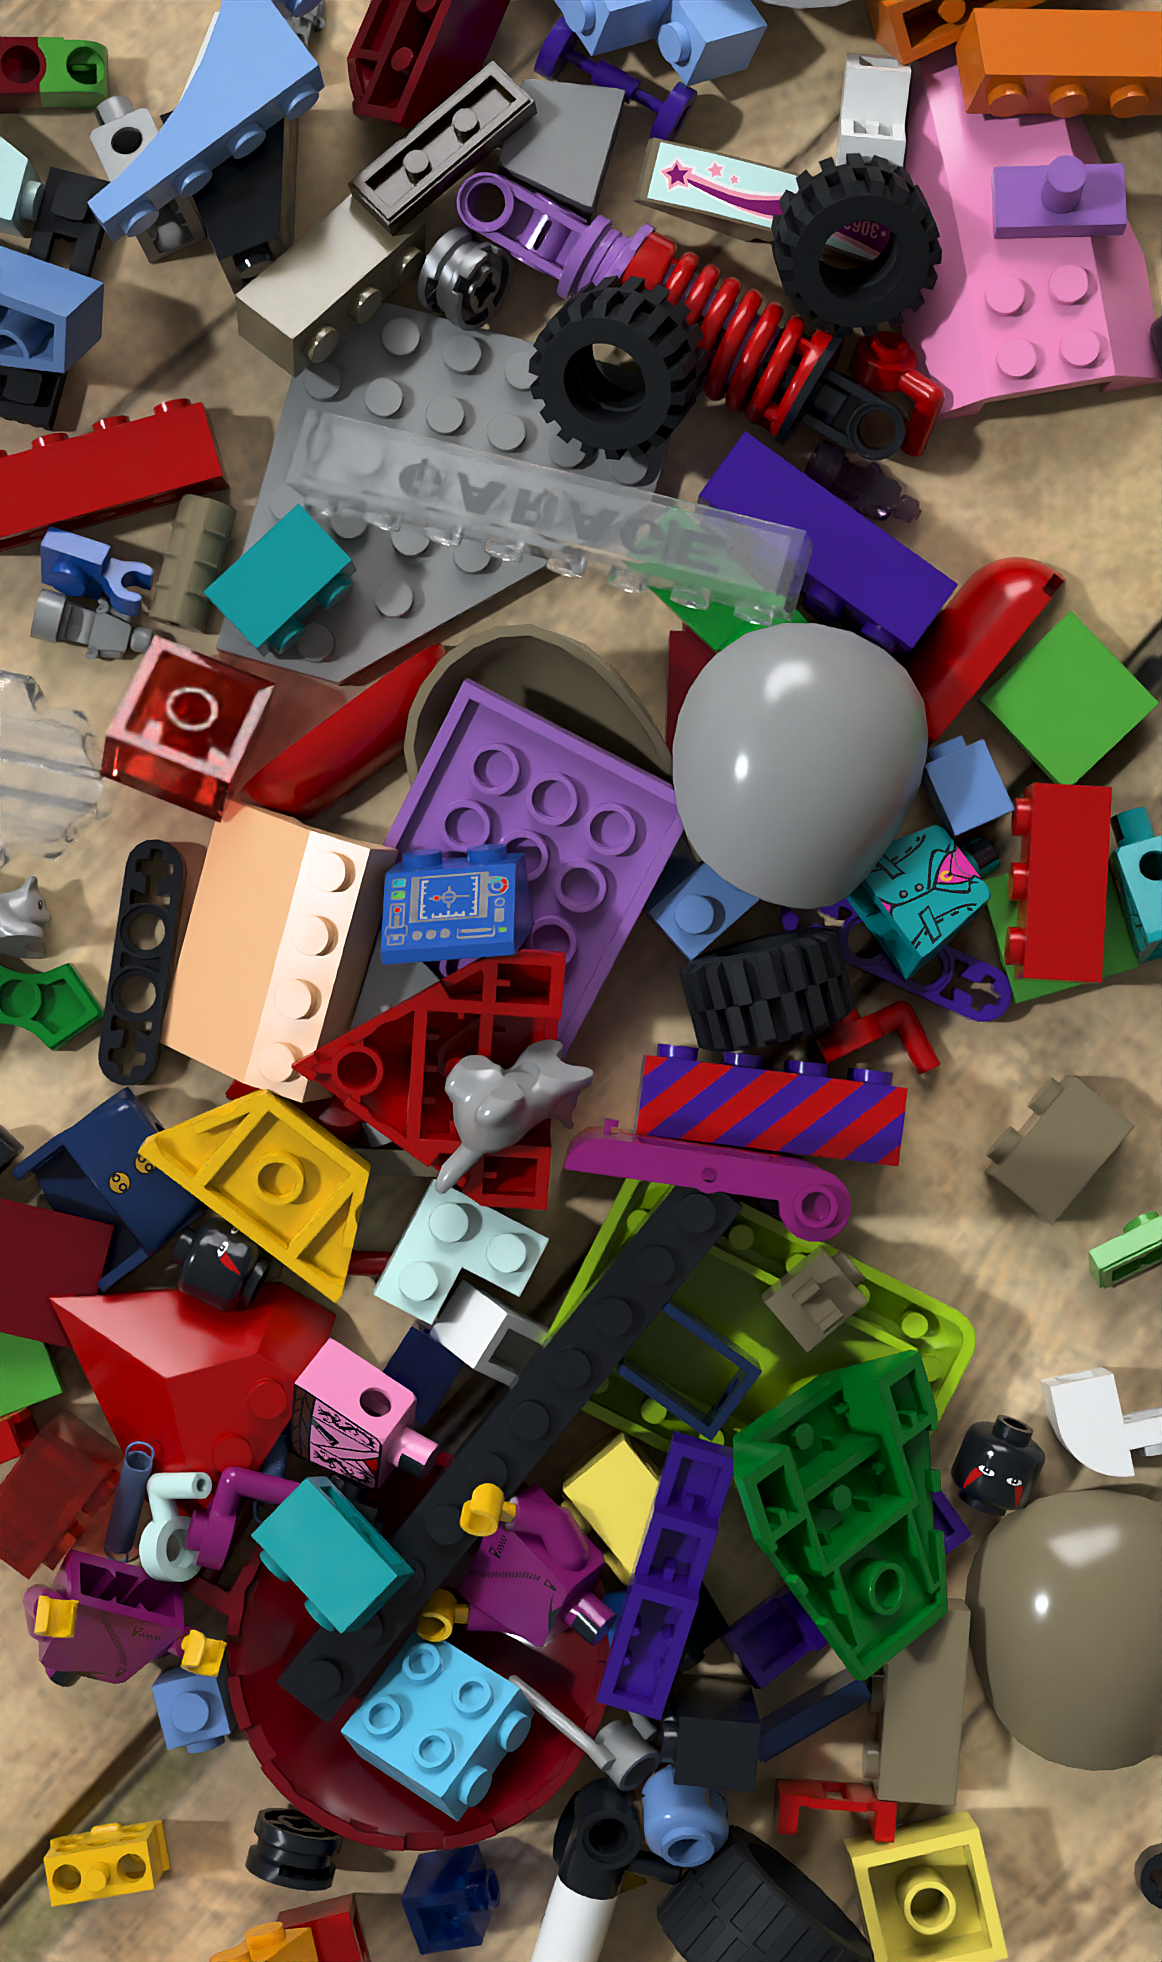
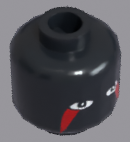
[170,1216,272,1313]
[950,1415,1046,1517]

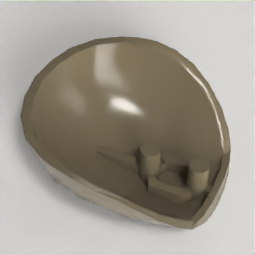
[404,624,674,786]
[965,1489,1162,1771]

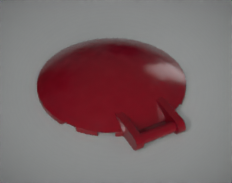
[182,1452,610,1851]

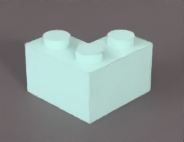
[372,1179,549,1325]

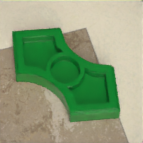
[0,963,105,1051]

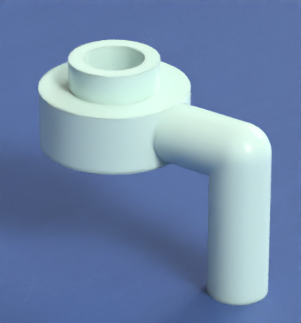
[139,1472,212,1582]

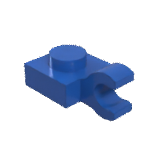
[40,526,153,616]

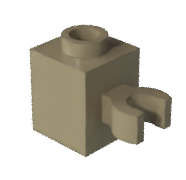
[761,1245,868,1353]

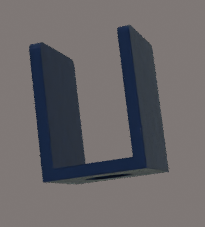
[617,1297,762,1441]

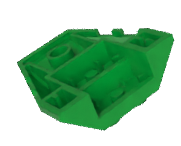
[733,1350,948,1681]

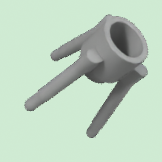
[508,1675,660,1791]

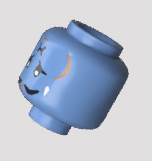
[642,1764,729,1867]

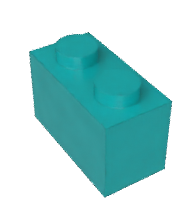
[204,503,357,657]
[251,1476,415,1634]

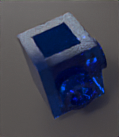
[401,1844,500,1955]

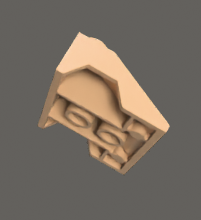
[160,797,399,1103]

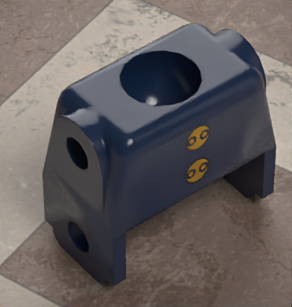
[11,1087,211,1292]

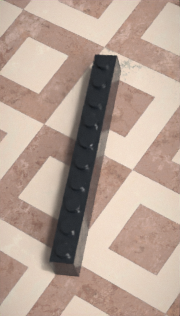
[276,1180,743,1724]

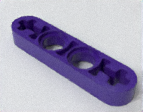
[779,898,1012,1022]

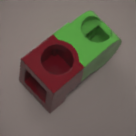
[0,36,109,114]

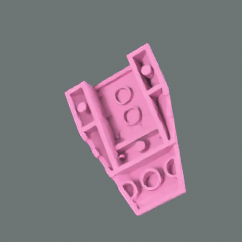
[899,41,1162,421]

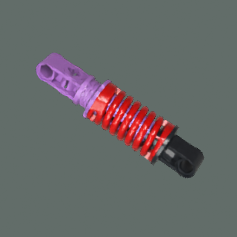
[456,172,908,461]

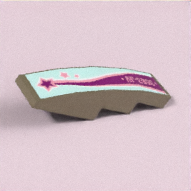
[634,138,890,267]

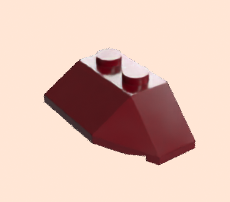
[347,0,510,129]

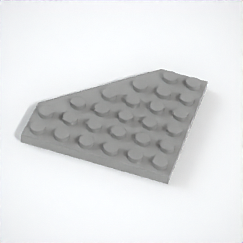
[216,301,672,686]

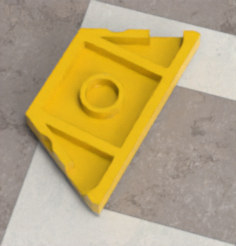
[137,1089,371,1304]

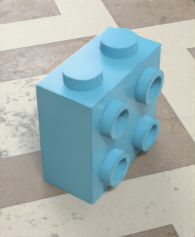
[341,1628,535,1822]

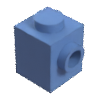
[921,735,1015,838]
[151,1657,237,1753]

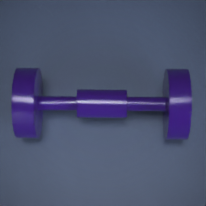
[534,15,697,142]

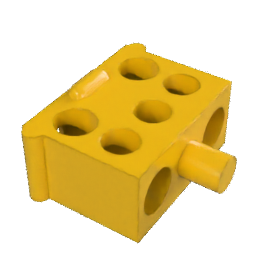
[43,1820,171,1907]

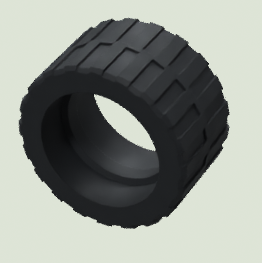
[657,1825,874,1962]

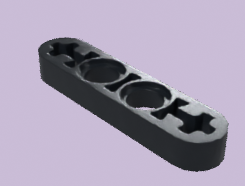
[98,839,187,1086]

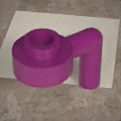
[184,1466,300,1571]

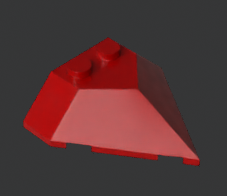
[291,949,566,1210]
[49,1282,336,1518]

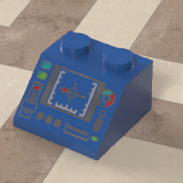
[381,844,533,965]

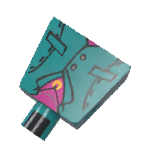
[1108,807,1162,965]
[846,825,1000,980]

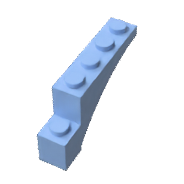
[87,0,325,242]
[554,0,768,86]

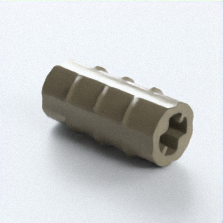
[148,494,237,633]

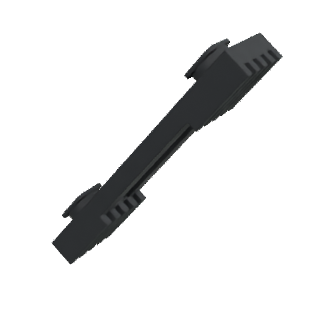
[0,166,110,431]

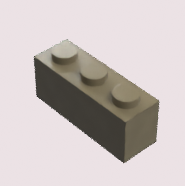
[235,195,426,378]
[862,1598,971,1806]

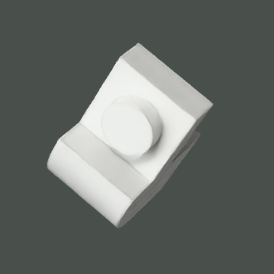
[835,52,911,172]
[1040,1367,1162,1477]

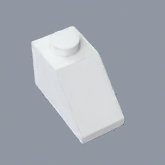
[429,1280,549,1386]

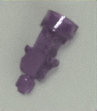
[803,439,922,523]

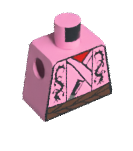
[289,1338,441,1490]

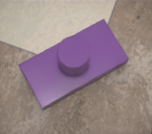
[991,155,1127,239]

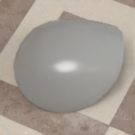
[673,623,928,909]

